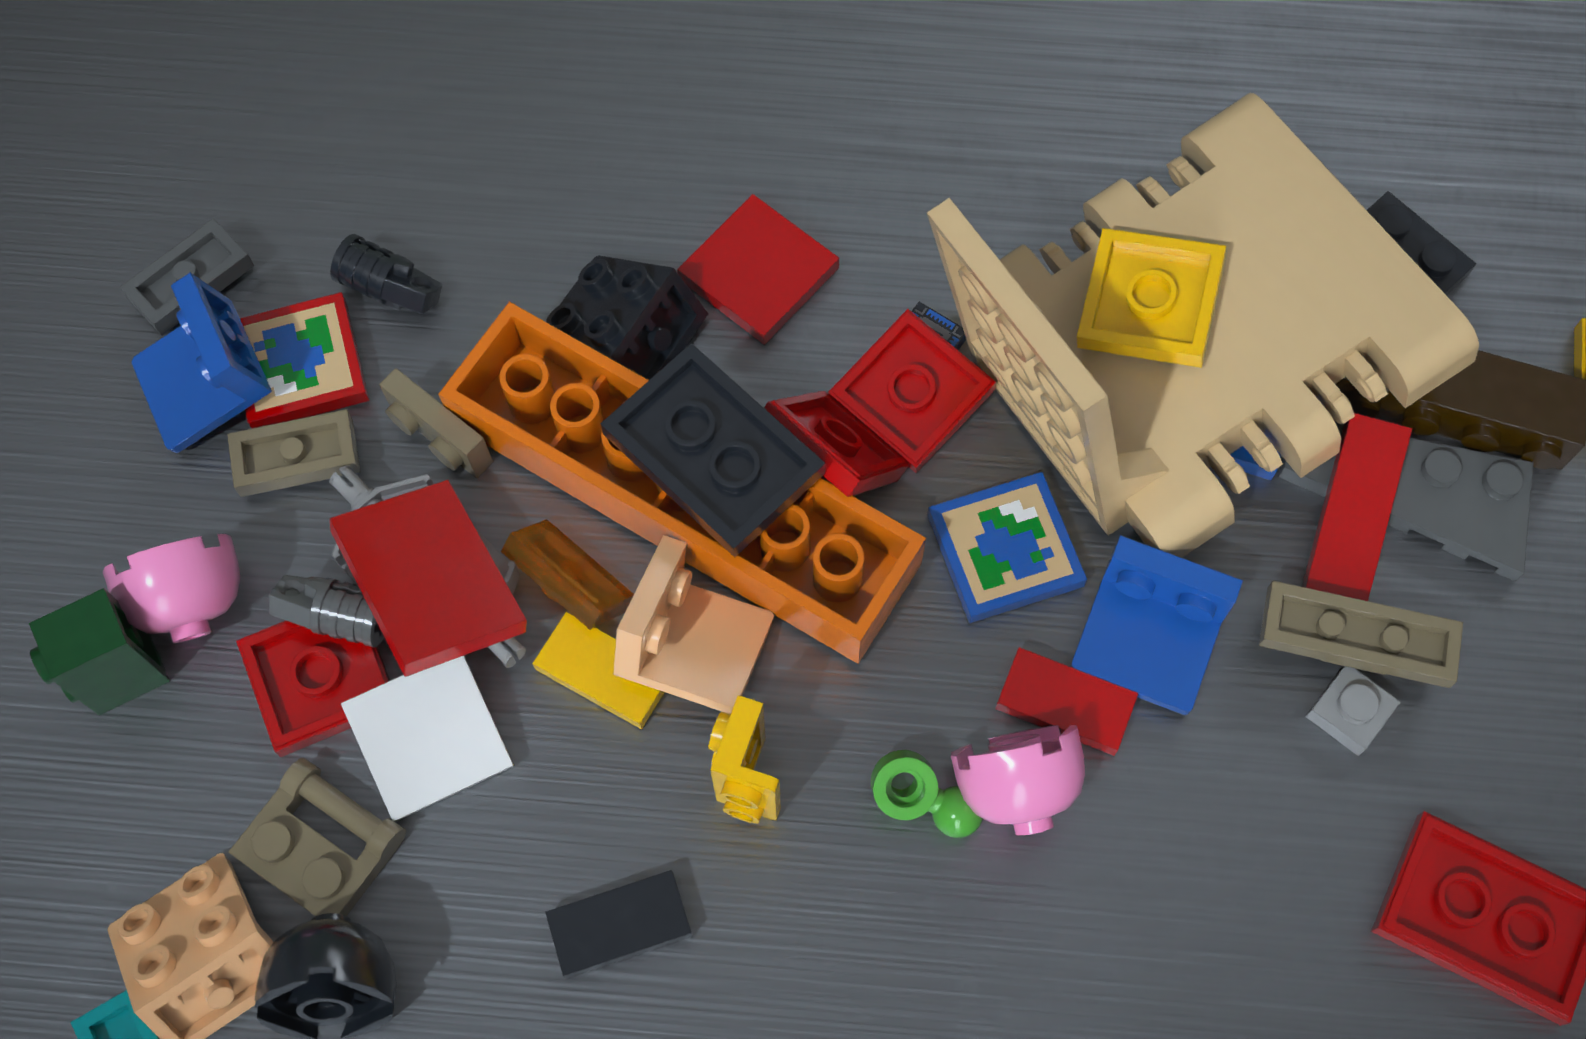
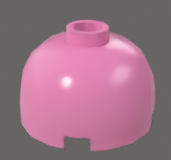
[103,534,240,643]
[951,725,1085,835]

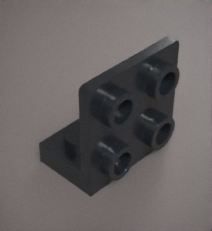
[546,255,709,380]

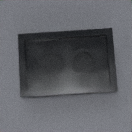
[600,343,825,557]

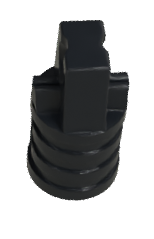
[330,234,442,314]

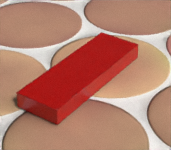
[1302,413,1412,601]

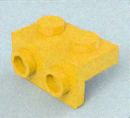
[708,695,781,824]

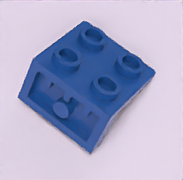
[132,272,272,453]
[1070,535,1243,715]

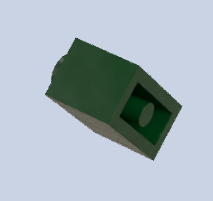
[29,588,170,716]

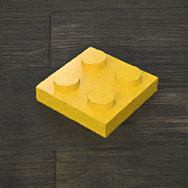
[1076,228,1226,368]

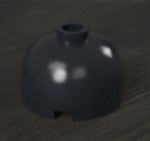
[255,913,397,1039]

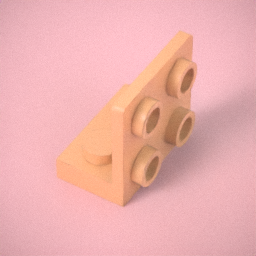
[613,535,774,714]
[107,853,273,1039]

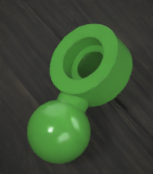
[871,750,983,838]

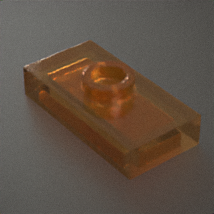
[500,519,634,630]

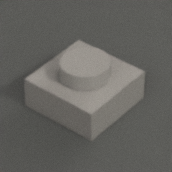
[1305,666,1400,756]

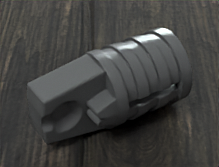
[269,575,384,648]

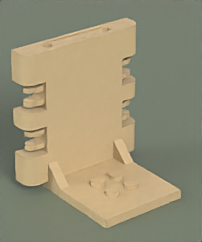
[927,93,1479,558]

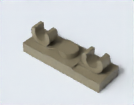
[1259,581,1463,688]

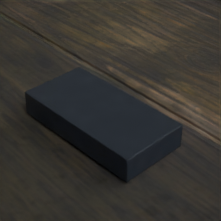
[545,870,693,979]

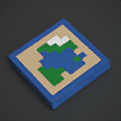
[927,472,1087,624]

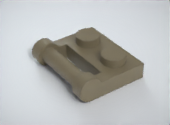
[228,758,406,916]

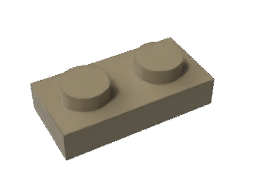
[379,368,493,478]
[227,409,361,497]

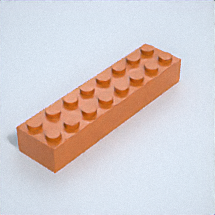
[438,301,926,664]

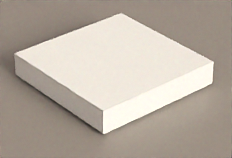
[341,656,514,822]

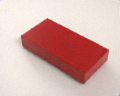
[995,647,1138,756]

